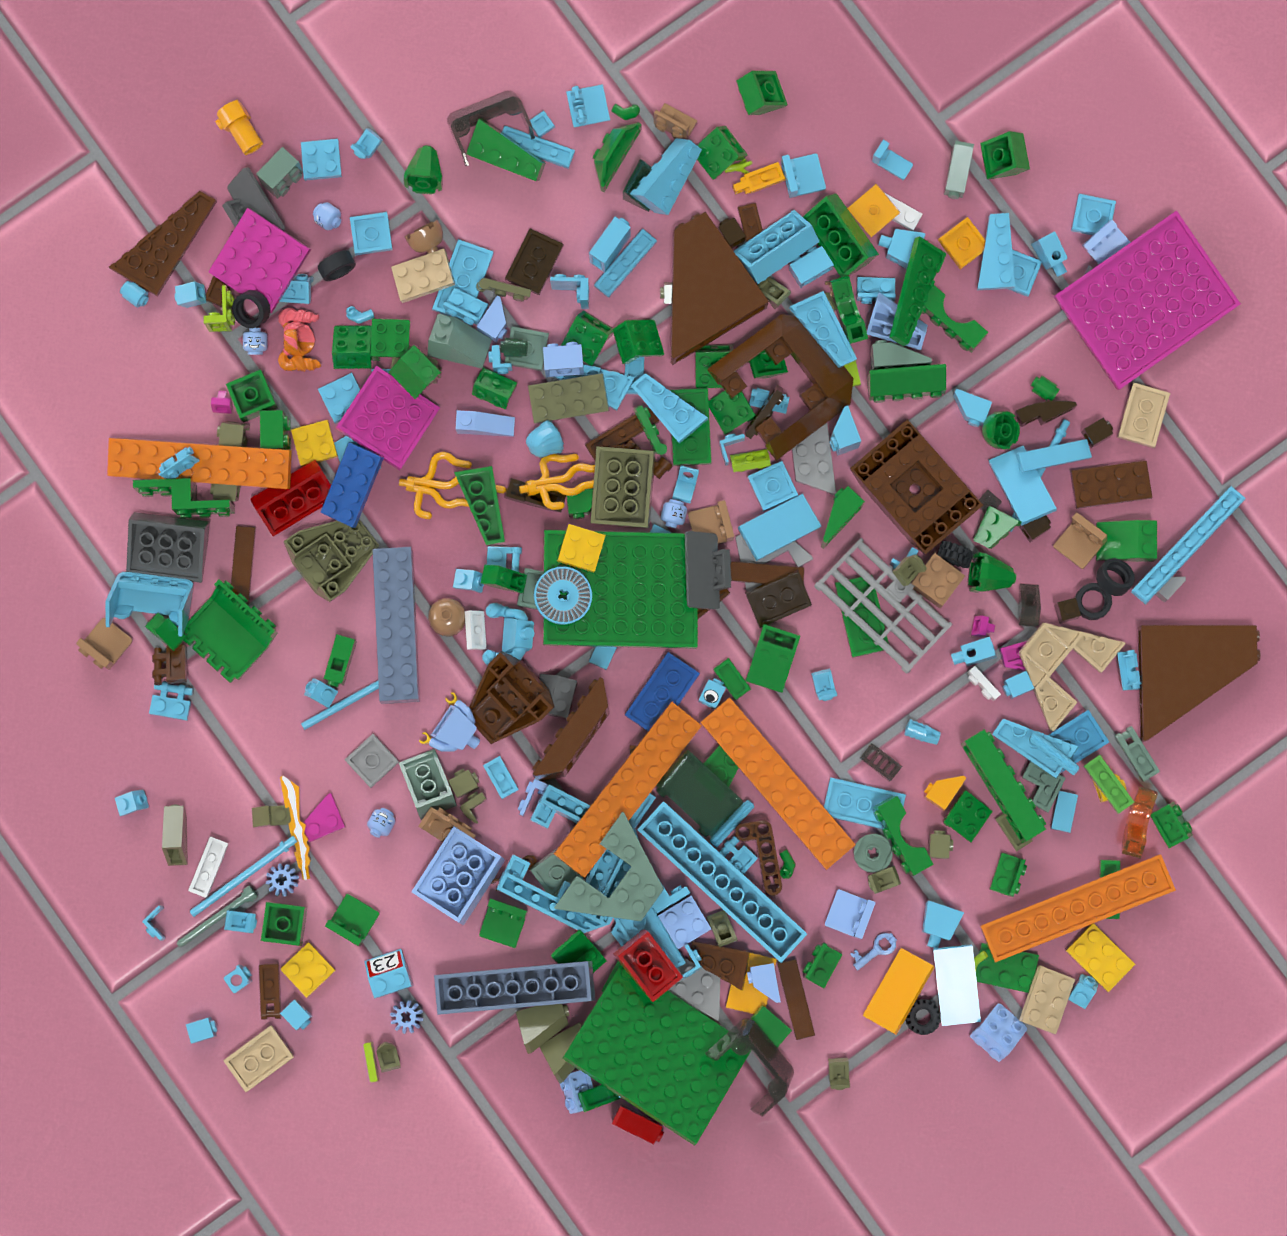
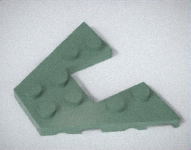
[554,812,664,922]

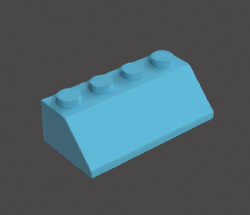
[734,210,819,284]

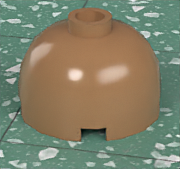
[404,220,443,254]
[428,598,465,637]

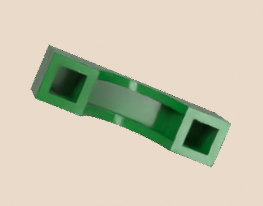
[922,285,988,353]
[873,796,934,876]

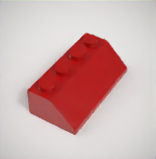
[250,460,331,537]

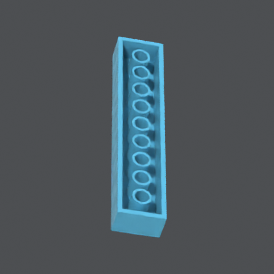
[638,801,807,963]

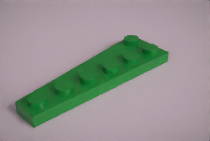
[889,236,946,346]

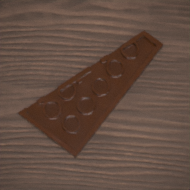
[109,191,217,297]

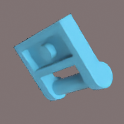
[487,546,522,572]

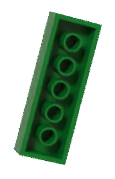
[960,729,1046,843]

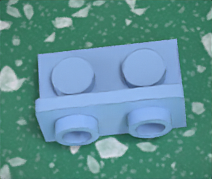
[560,1070,593,1114]

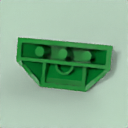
[593,122,642,192]

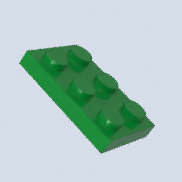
[976,943,1039,993]

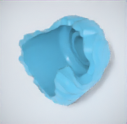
[526,420,564,457]

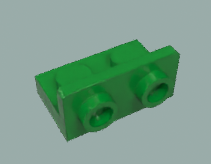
[472,368,517,409]
[1150,801,1193,848]
[989,853,1027,897]

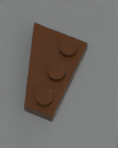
[689,941,750,991]

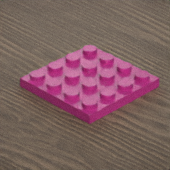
[208,208,311,314]
[335,366,440,470]

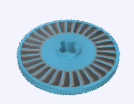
[534,567,592,625]

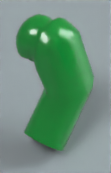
[611,104,640,120]
[779,850,796,879]

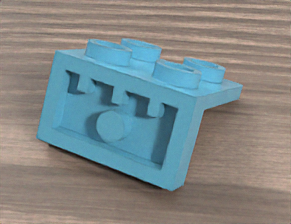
[781,154,826,198]
[550,274,590,309]

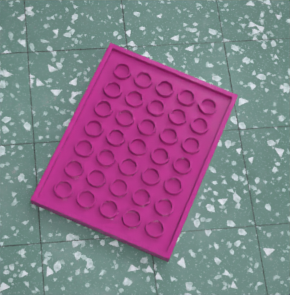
[1053,210,1241,390]

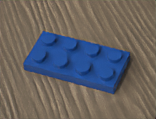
[320,442,384,528]
[625,652,700,731]

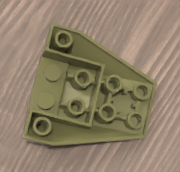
[284,520,379,602]

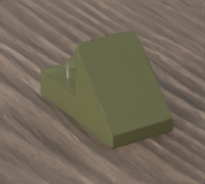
[758,277,791,309]
[252,805,291,828]
[707,910,737,947]

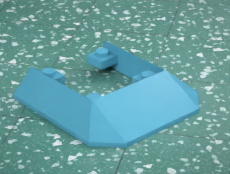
[497,784,639,933]

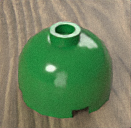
[982,411,1020,449]

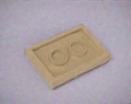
[391,249,455,303]
[1117,383,1170,448]
[1019,965,1075,1035]
[223,1025,294,1092]

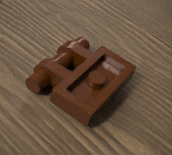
[152,644,187,686]

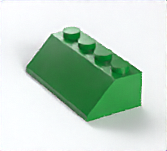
[803,194,879,278]
[867,364,946,403]

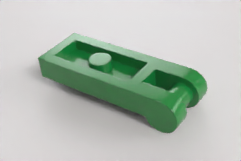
[633,405,667,455]

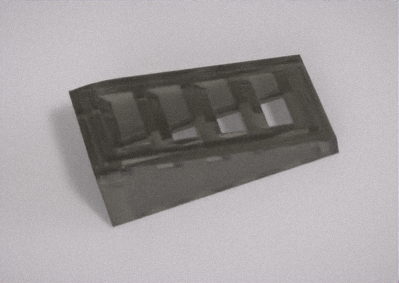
[860,743,903,782]

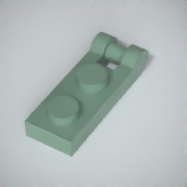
[1114,726,1160,782]

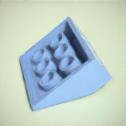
[412,826,506,925]

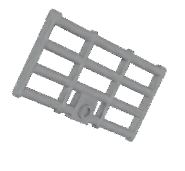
[814,538,952,674]

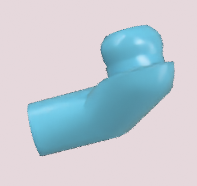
[346,306,375,324]

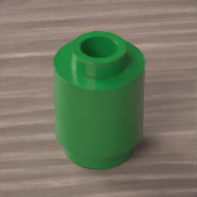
[1030,376,1060,401]

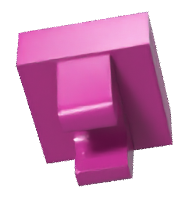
[211,391,233,414]
[971,616,995,637]

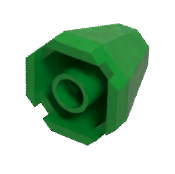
[404,145,443,195]
[967,552,1016,593]

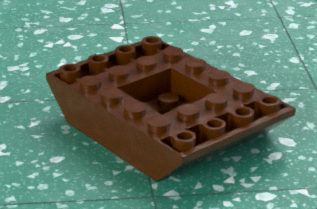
[850,419,983,555]
[532,677,609,781]

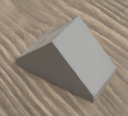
[1156,577,1186,602]

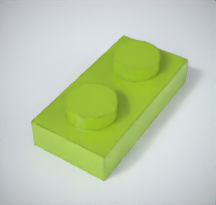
[730,449,771,472]

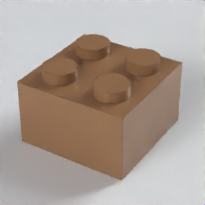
[911,553,965,609]

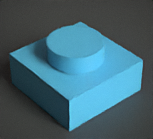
[528,111,555,138]

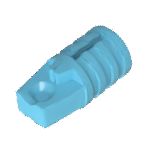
[904,719,941,745]

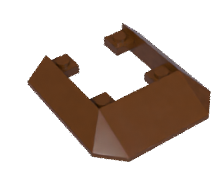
[707,314,854,461]

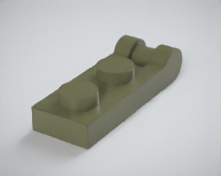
[476,278,531,302]

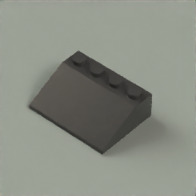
[126,512,209,583]

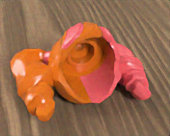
[278,307,322,372]

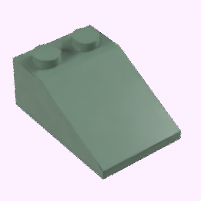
[427,314,492,369]
[870,340,932,370]
[399,749,457,820]

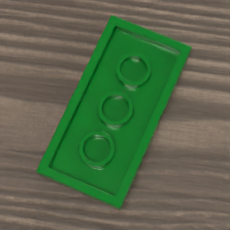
[670,388,711,466]
[835,575,889,658]

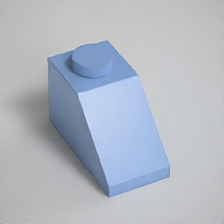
[476,295,507,343]
[747,963,781,1003]

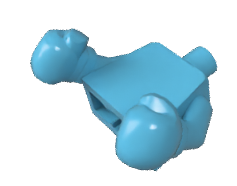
[482,602,535,666]

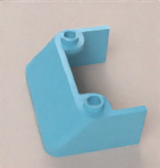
[105,572,193,636]

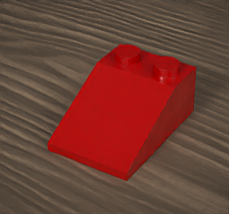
[613,929,683,1002]

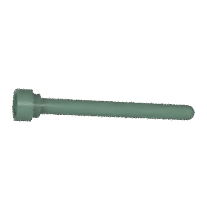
[177,885,259,947]

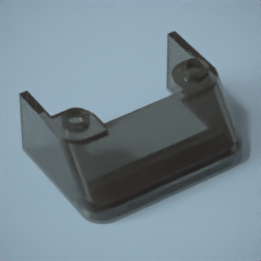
[447,91,535,166]
[705,1018,794,1117]

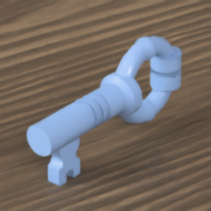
[850,933,897,971]

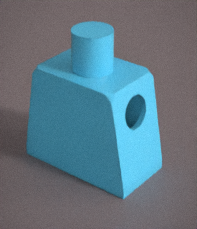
[878,229,925,269]
[1031,231,1068,277]
[951,637,997,666]
[922,901,964,948]

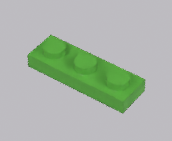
[1083,755,1134,814]

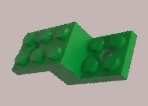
[133,478,235,518]

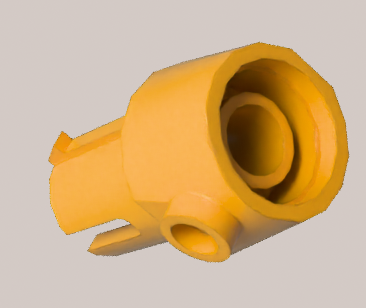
[215,100,263,155]

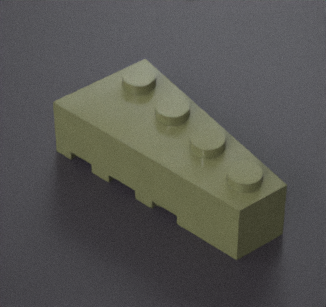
[210,421,250,502]

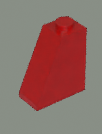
[612,1105,664,1145]

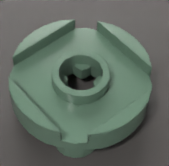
[853,834,893,873]

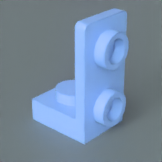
[518,779,548,817]

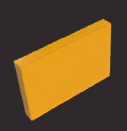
[726,953,777,1014]

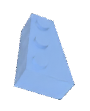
[867,292,928,350]

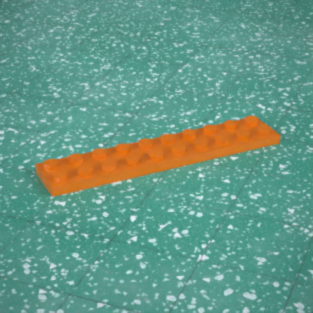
[107,438,292,489]
[700,697,856,870]
[553,702,702,878]
[980,854,1176,962]

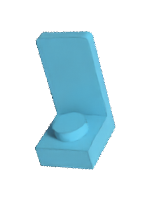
[872,140,913,180]

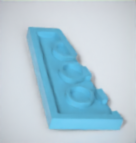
[977,213,1015,290]
[789,291,857,368]
[555,364,635,411]
[631,373,708,444]
[992,719,1079,779]

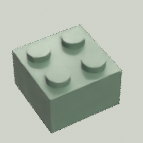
[256,147,303,199]

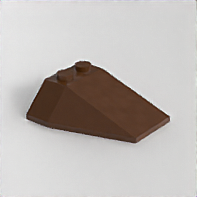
[469,651,555,744]

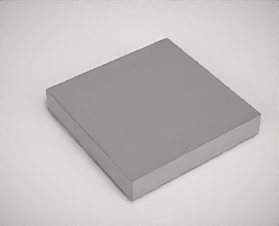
[345,734,399,788]

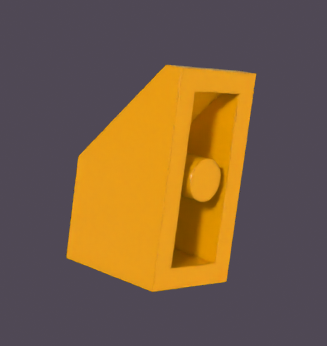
[924,776,966,811]

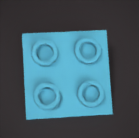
[566,84,610,128]

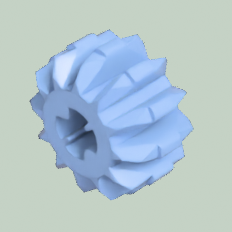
[266,864,299,897]
[390,1000,423,1034]

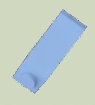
[456,410,515,437]

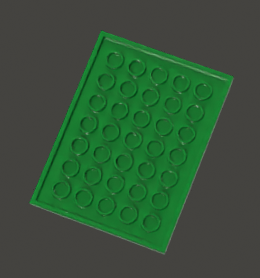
[543,530,698,649]
[562,964,753,1146]

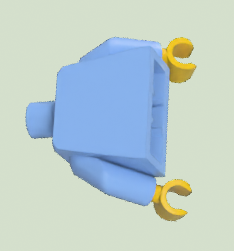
[419,692,480,752]

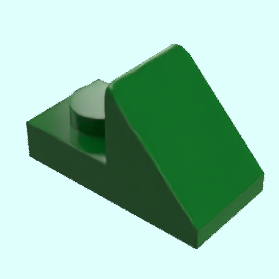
[145,613,187,651]

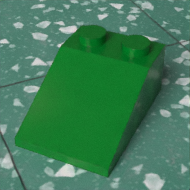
[821,486,865,549]
[1096,520,1157,562]

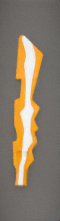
[280,776,311,880]

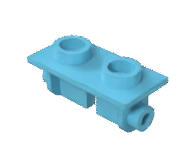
[749,388,790,414]
[159,447,200,479]
[1117,650,1142,691]

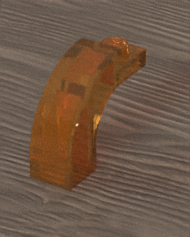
[1122,787,1158,859]

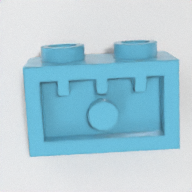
[279,274,314,304]
[857,277,896,304]
[443,288,488,325]

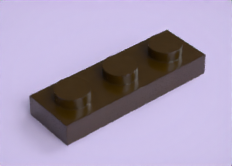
[745,385,784,439]

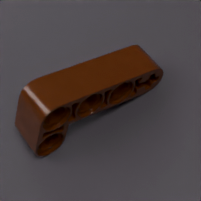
[735,820,782,896]

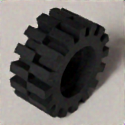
[937,541,974,568]
[905,999,941,1035]

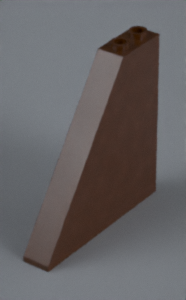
[670,212,769,365]
[1138,625,1261,742]

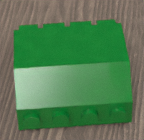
[184,579,278,683]

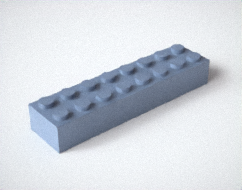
[373,547,420,704]
[434,961,595,1015]

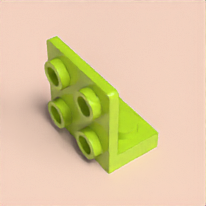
[204,285,235,332]

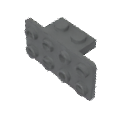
[222,167,285,231]
[685,531,732,610]

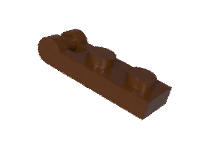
[259,964,282,1020]

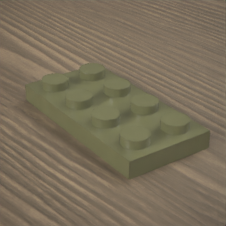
[528,373,609,423]

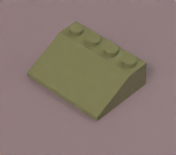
[591,447,656,528]

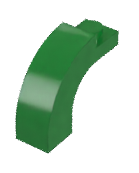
[830,276,868,344]

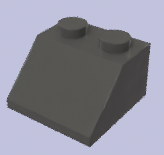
[539,673,577,719]

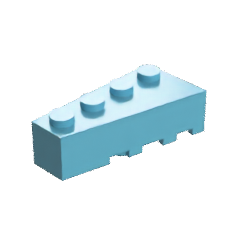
[630,138,702,215]

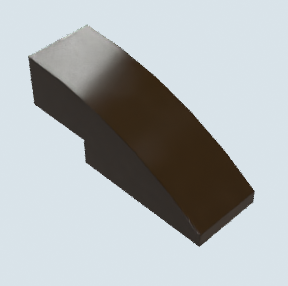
[1014,401,1077,427]
[504,478,566,513]

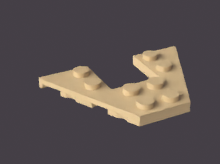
[1019,623,1126,732]

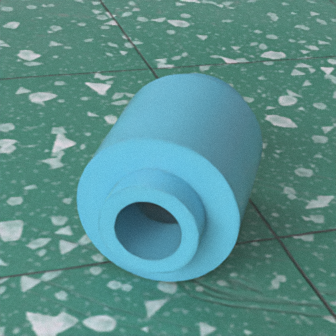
[120,281,149,308]

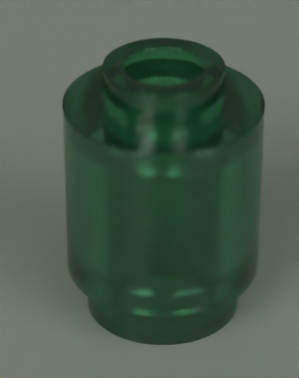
[500,338,528,358]

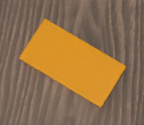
[863,948,935,1035]

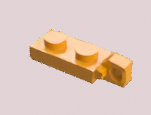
[732,162,785,195]

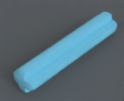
[1030,733,1080,775]
[710,800,754,847]

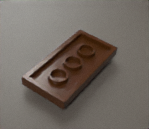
[1070,460,1153,509]

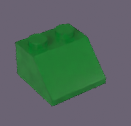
[736,71,788,115]
[980,131,1030,179]
[389,345,442,399]

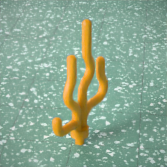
[399,452,506,519]
[519,454,595,510]

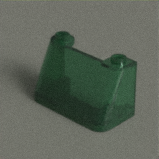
[655,750,744,838]

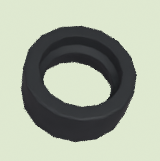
[318,250,356,281]
[232,290,271,328]
[1096,558,1135,596]
[1075,583,1112,620]

